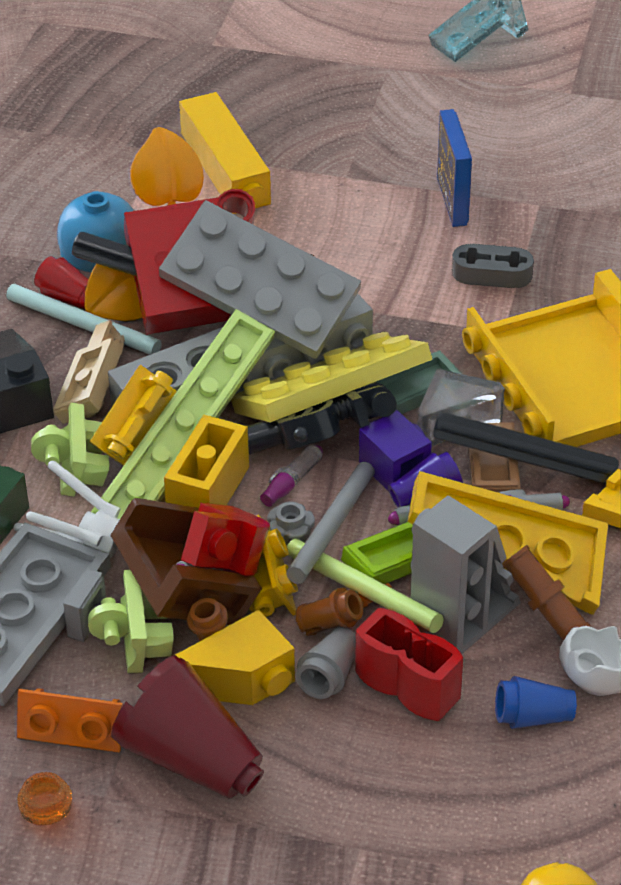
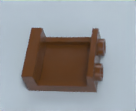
[110,498,262,625]

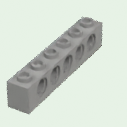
[108,294,373,406]

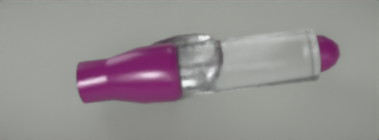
[260,445,323,507]

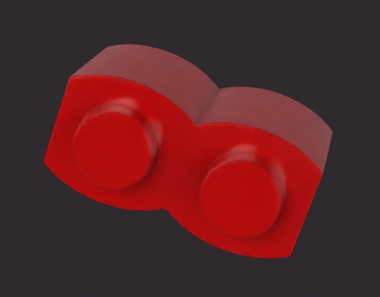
[355,608,463,721]

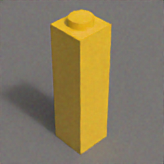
[179,92,271,214]

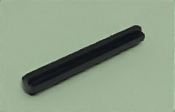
[433,412,619,484]

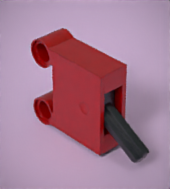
[72,189,255,335]

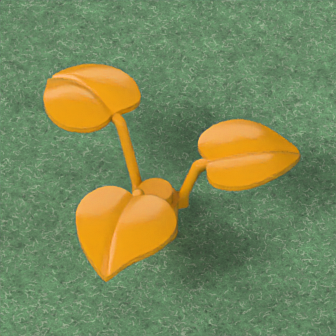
[84,127,204,321]

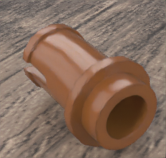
[296,588,363,636]
[187,598,228,641]

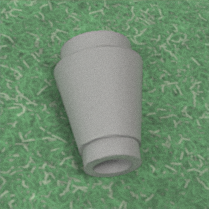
[296,627,356,699]

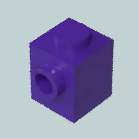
[359,410,432,491]

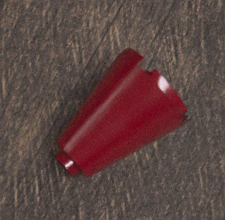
[111,655,264,799]

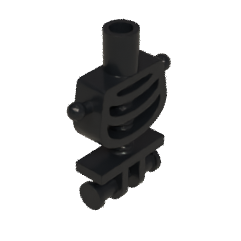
[248,382,397,455]

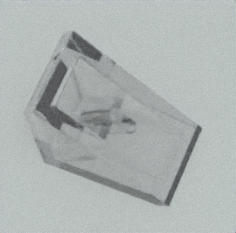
[417,369,505,446]

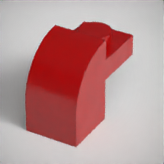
[181,503,270,576]

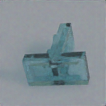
[429,0,529,62]

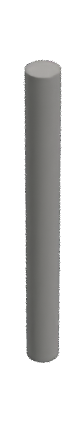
[286,462,375,584]

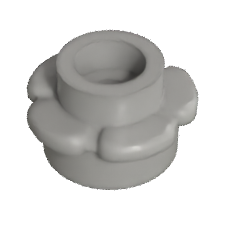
[267,502,315,545]

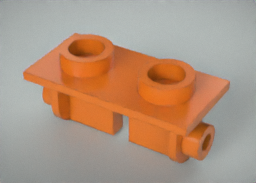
[17,688,123,753]

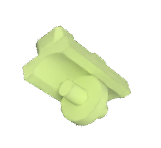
[31,402,109,497]
[88,570,174,673]

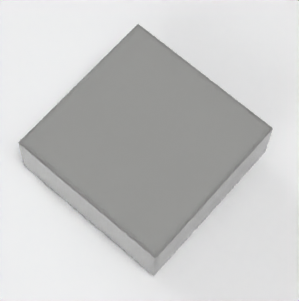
[63,568,106,642]

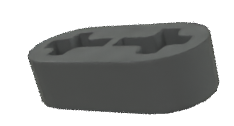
[452,244,534,288]

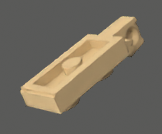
[53,320,125,424]

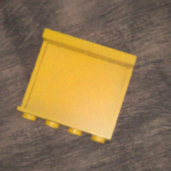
[462,269,621,447]

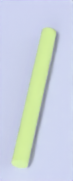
[287,538,444,633]

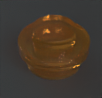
[17,772,73,825]

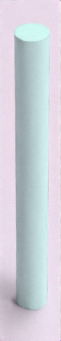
[6,284,161,355]

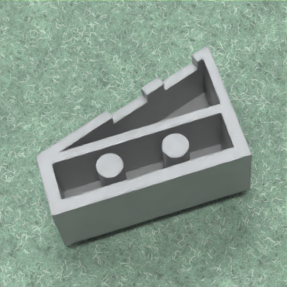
[410,495,521,654]

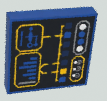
[437,109,472,227]

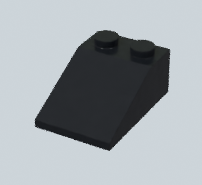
[0,329,54,434]

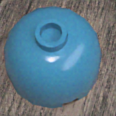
[57,191,135,272]

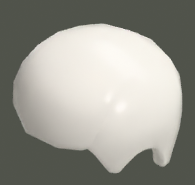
[559,626,621,696]

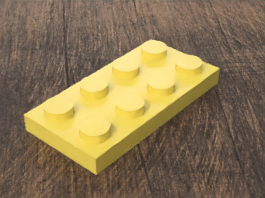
[231,332,432,423]

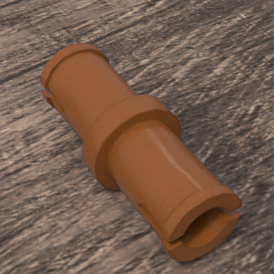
[502,545,591,642]

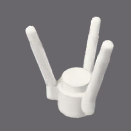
[13,461,121,558]

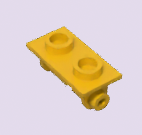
[89,364,177,466]
[249,514,298,617]

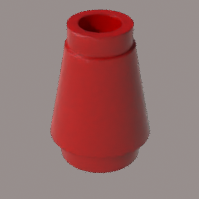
[34,256,89,309]

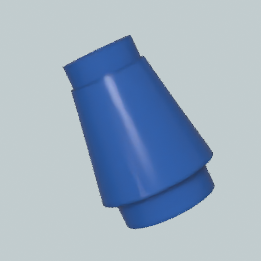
[495,676,577,729]

